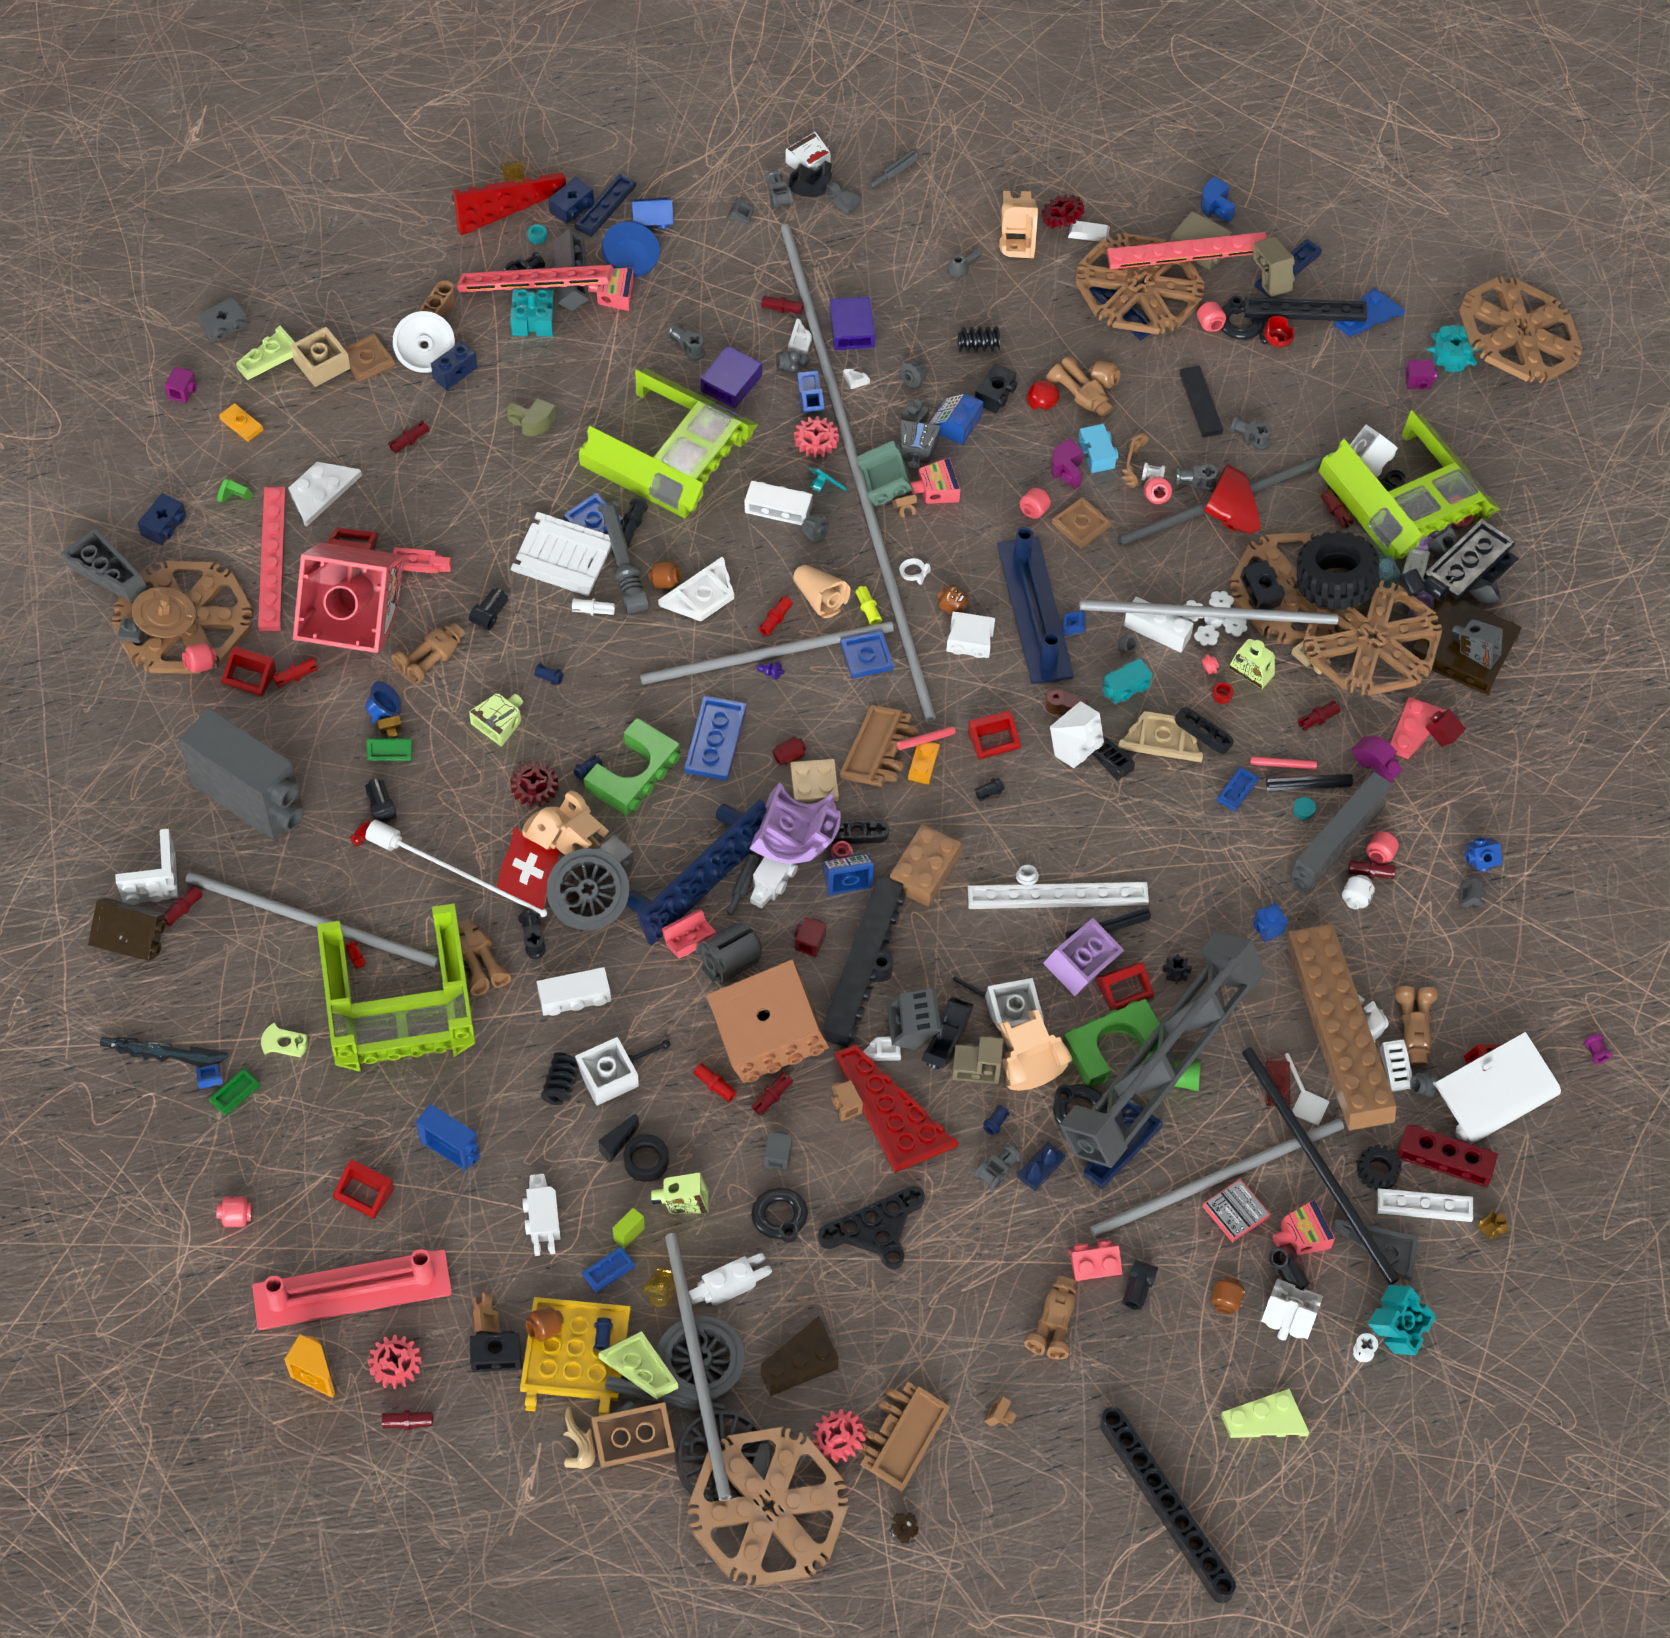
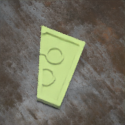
[236,326,295,380]
[599,1331,678,1399]
[1221,1389,1309,1438]

